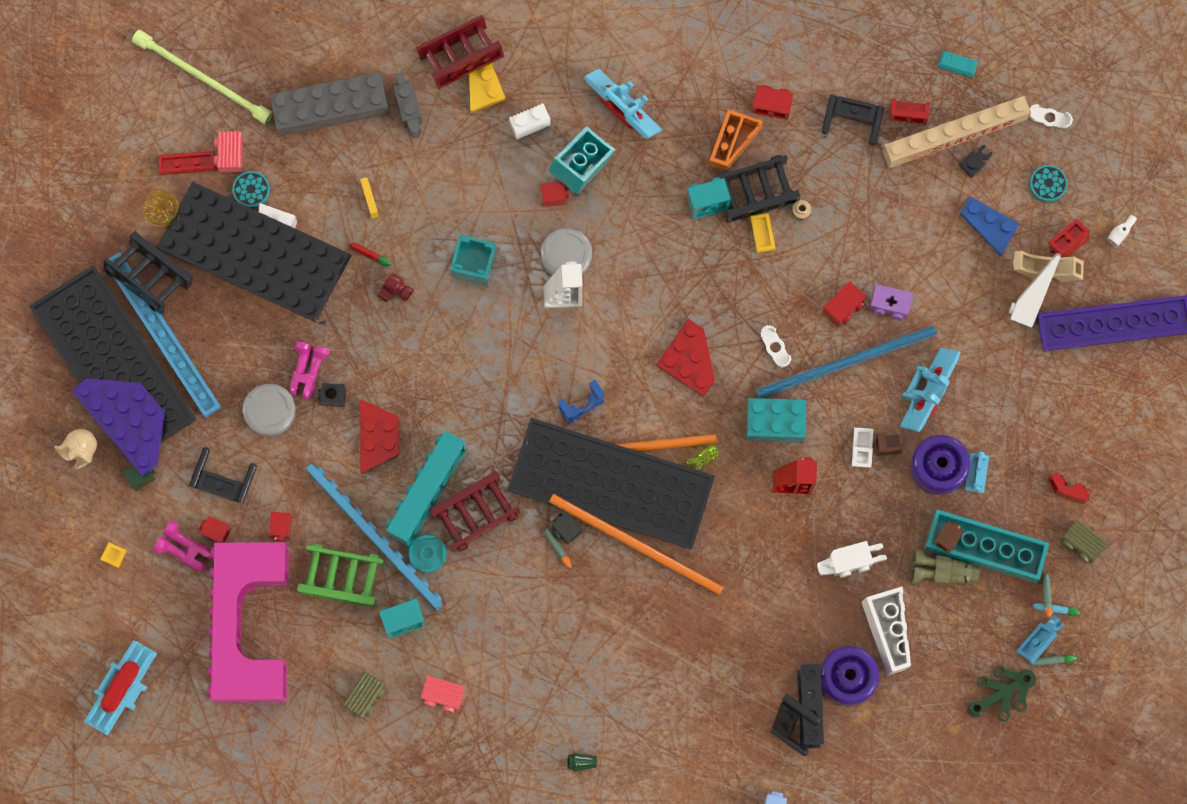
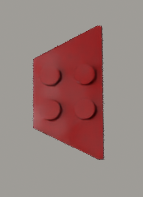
[360,400,399,474]

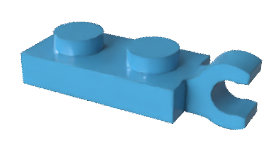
[1016,615,1063,664]

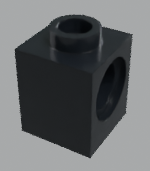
[318,383,346,407]

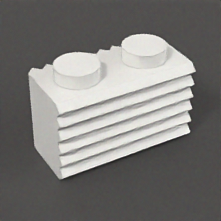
[509,103,551,140]

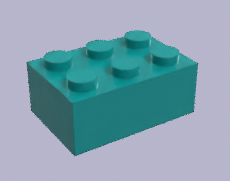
[548,126,615,194]
[746,398,806,443]

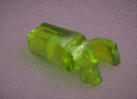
[686,444,720,471]

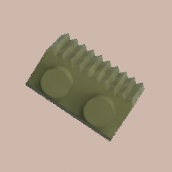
[1061,519,1108,564]
[343,672,386,719]

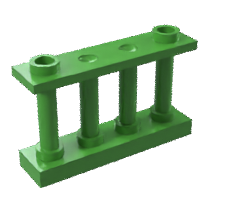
[297,544,384,608]

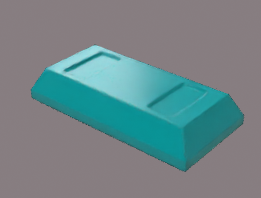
[937,50,978,78]

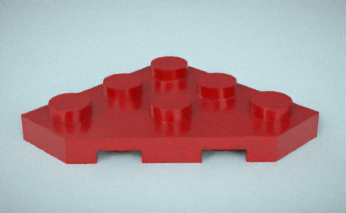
[656,319,715,397]

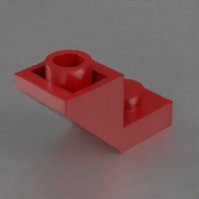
[1048,472,1089,505]

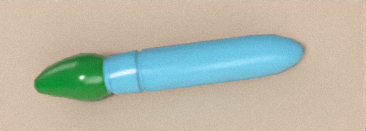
[1033,603,1081,616]

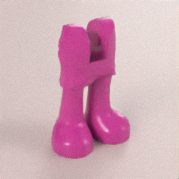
[289,341,330,400]
[153,520,211,572]

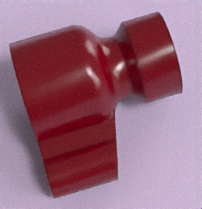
[377,273,414,302]

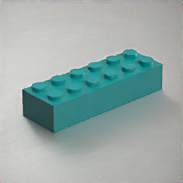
[386,430,467,548]
[924,510,1049,584]

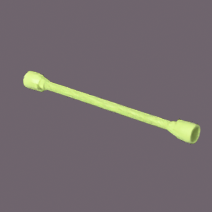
[132,30,273,125]

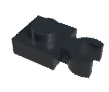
[959,145,993,178]

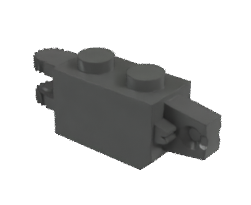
[394,72,422,138]

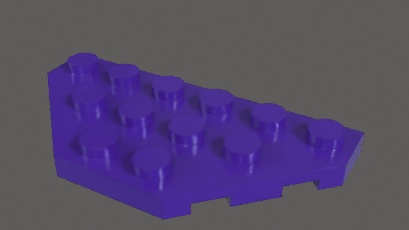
[71,378,165,477]

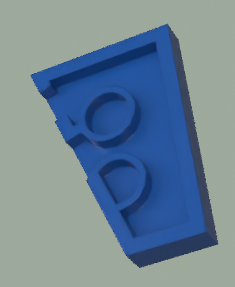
[960,197,1019,257]

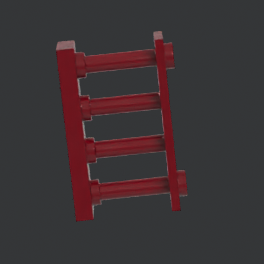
[416,15,505,90]
[429,471,520,552]

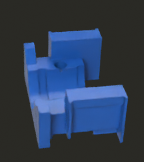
[558,380,605,424]

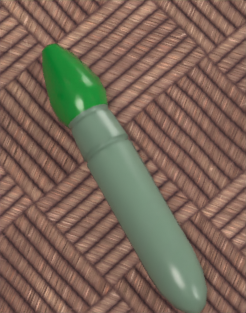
[1029,654,1077,666]

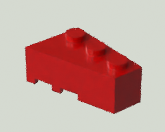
[773,457,817,495]

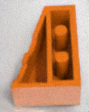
[709,109,764,171]

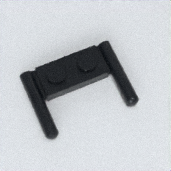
[821,94,884,146]
[189,447,257,504]
[771,694,821,756]

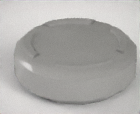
[541,228,592,276]
[242,383,296,437]

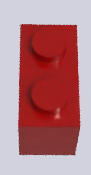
[752,85,794,120]
[822,281,867,327]

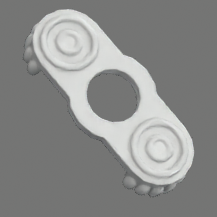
[1029,104,1073,129]
[760,325,791,368]

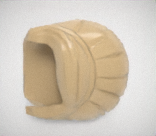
[54,429,97,469]

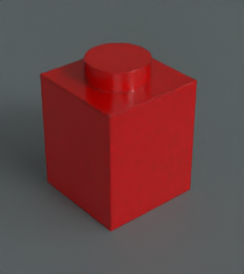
[541,182,569,207]
[269,512,292,542]
[199,516,232,543]

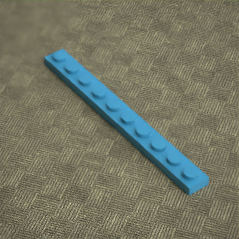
[109,252,221,418]
[306,463,443,612]

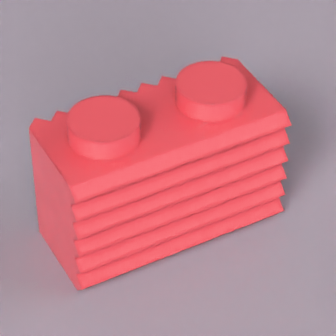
[214,131,243,172]
[421,675,466,713]

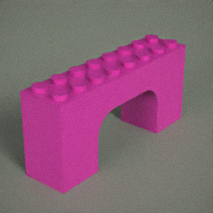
[208,542,289,704]

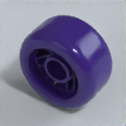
[911,435,970,495]
[821,646,879,707]

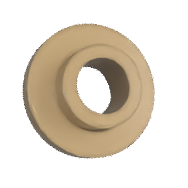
[792,200,811,219]

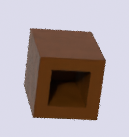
[932,521,964,554]

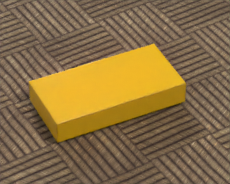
[360,177,379,219]
[750,213,776,253]

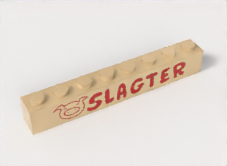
[882,96,1031,168]

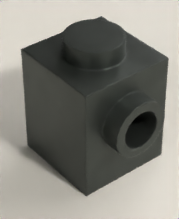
[552,512,582,545]

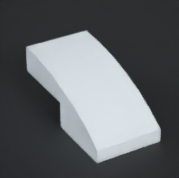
[852,427,874,468]

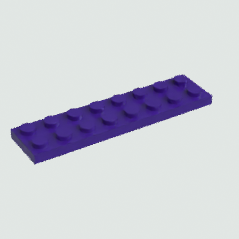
[1037,295,1187,352]

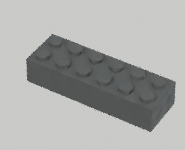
[270,72,389,137]

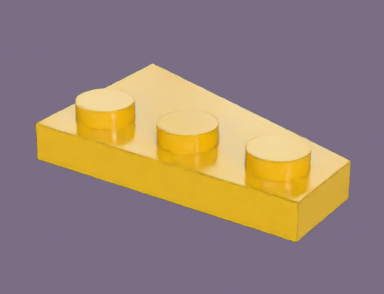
[469,63,506,113]

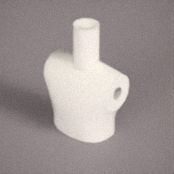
[1107,215,1137,248]

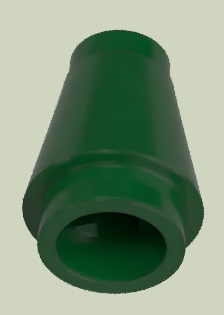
[567,752,597,772]

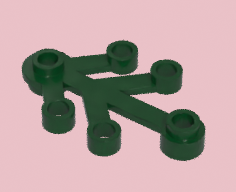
[968,666,1036,722]

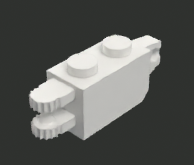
[817,541,887,578]

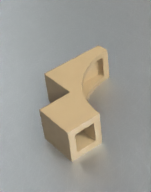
[1013,251,1084,282]

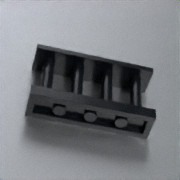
[715,155,801,223]
[104,231,193,315]
[797,664,824,749]

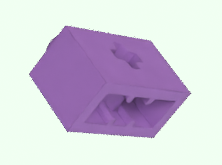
[869,284,913,320]

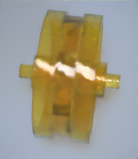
[143,190,179,226]

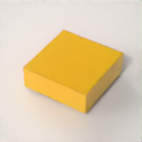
[100,542,127,568]

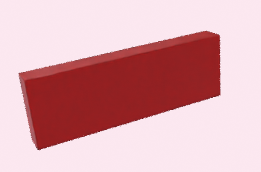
[158,151,216,175]

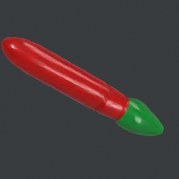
[350,243,391,266]

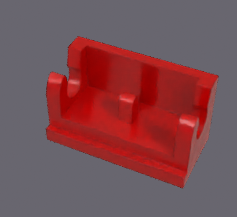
[889,98,930,125]
[1048,219,1090,257]

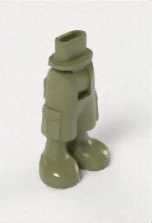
[910,548,980,585]

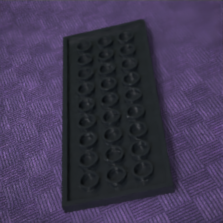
[157,182,352,323]
[29,265,196,443]
[507,418,715,550]

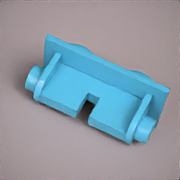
[965,452,989,493]

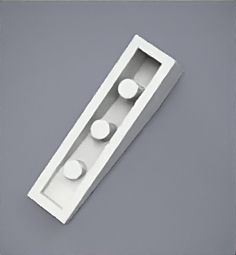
[1008,253,1061,327]

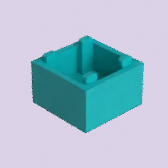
[686,177,731,220]
[450,235,497,285]
[379,597,426,639]

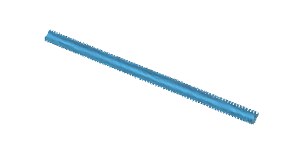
[756,326,937,399]

